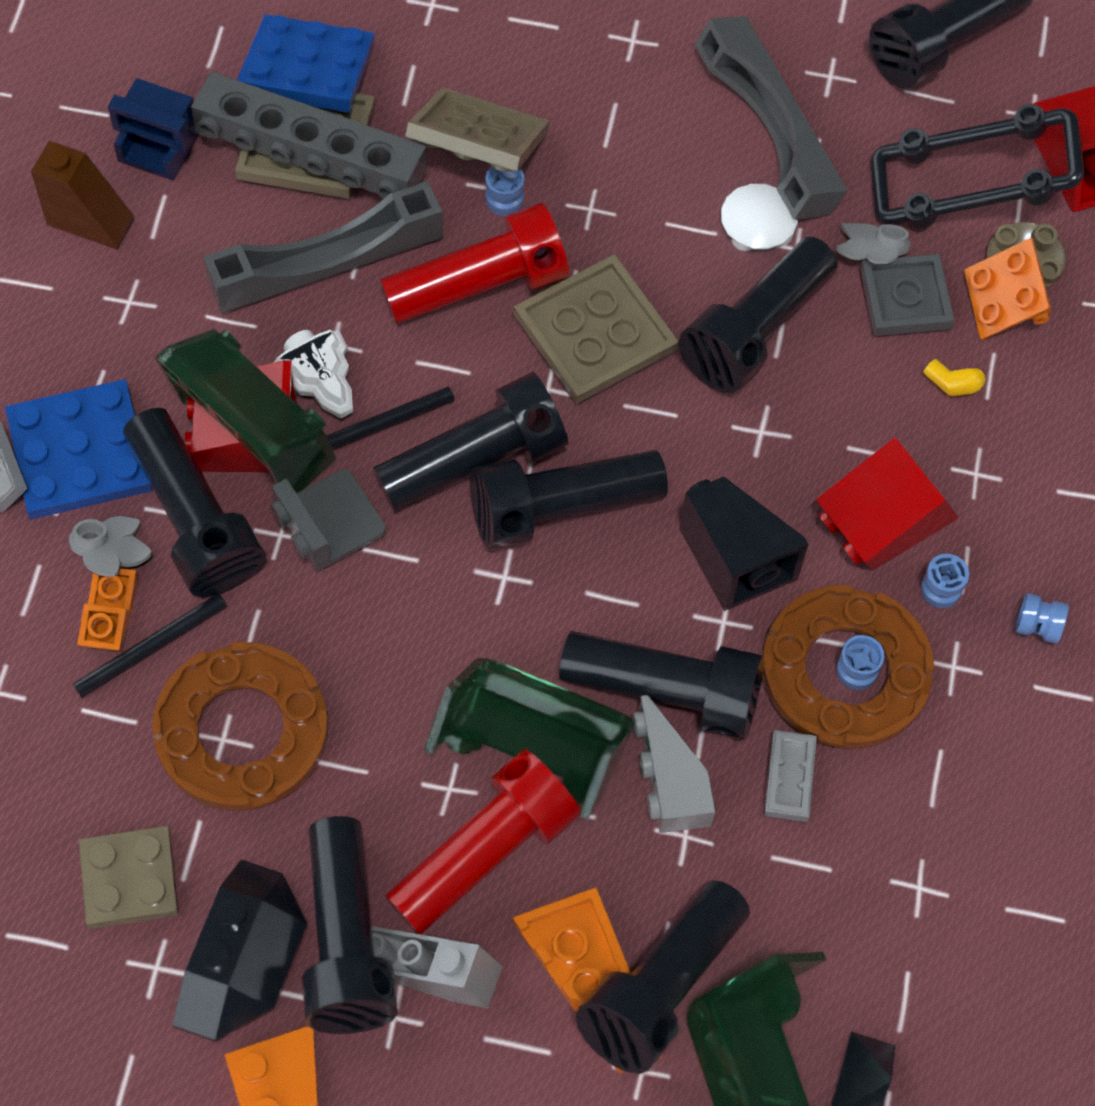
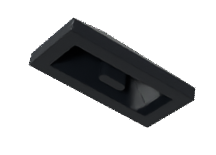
[832,1032,896,1106]

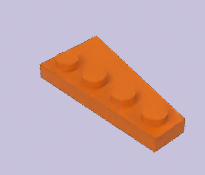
[512,887,663,1074]
[224,1026,318,1106]

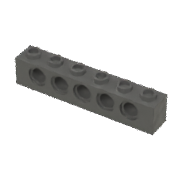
[191,71,427,198]

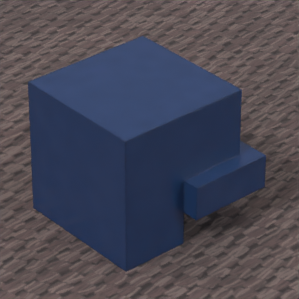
[108,78,200,181]

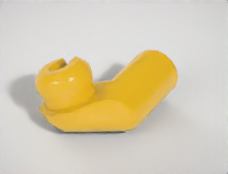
[923,359,986,397]

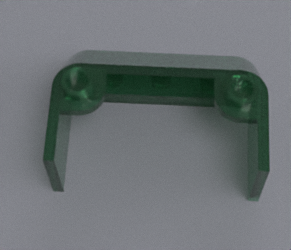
[154,329,336,493]
[424,658,634,819]
[687,952,827,1106]

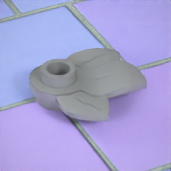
[836,223,911,264]
[69,516,152,577]

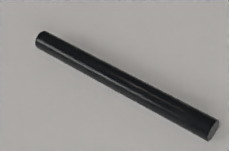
[299,386,454,462]
[72,593,227,698]

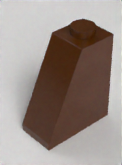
[31,141,135,250]

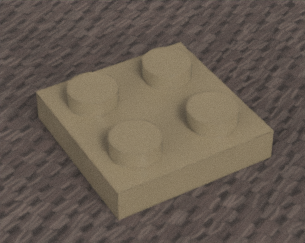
[79,826,179,930]

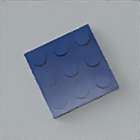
[237,14,374,113]
[5,379,152,520]

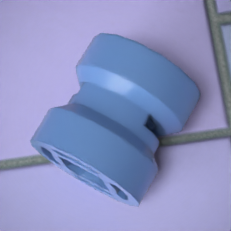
[485,167,525,216]
[920,554,969,609]
[1015,593,1069,644]
[836,635,885,690]

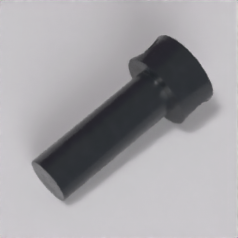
[869,0,1033,88]
[678,236,838,393]
[373,372,569,511]
[123,408,266,598]
[470,450,668,549]
[559,631,764,739]
[302,816,398,1034]
[575,880,750,1074]

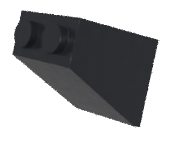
[679,476,809,611]

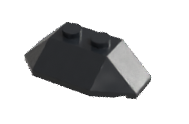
[172,859,307,1042]

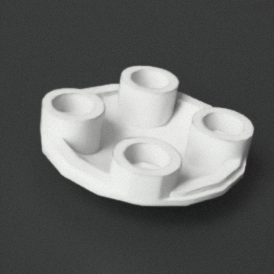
[721,184,798,251]

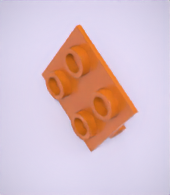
[964,237,1052,340]

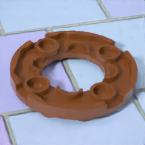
[763,585,934,749]
[152,642,328,811]

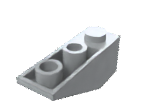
[633,695,715,833]
[371,926,503,1009]

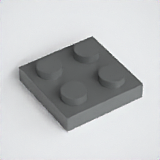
[860,254,954,336]

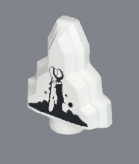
[275,330,353,418]

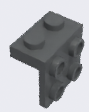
[270,469,386,573]

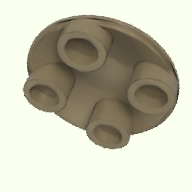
[987,222,1065,288]

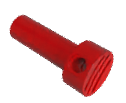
[380,202,570,324]
[384,748,582,935]

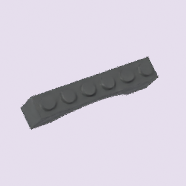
[694,16,848,220]
[203,181,443,314]

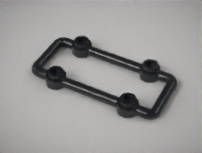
[871,104,1085,228]

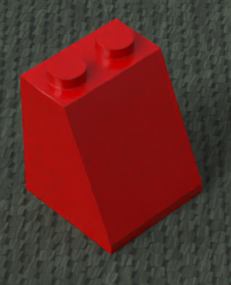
[1033,86,1095,213]
[184,360,297,473]
[816,437,959,570]

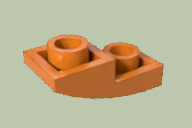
[77,568,139,652]

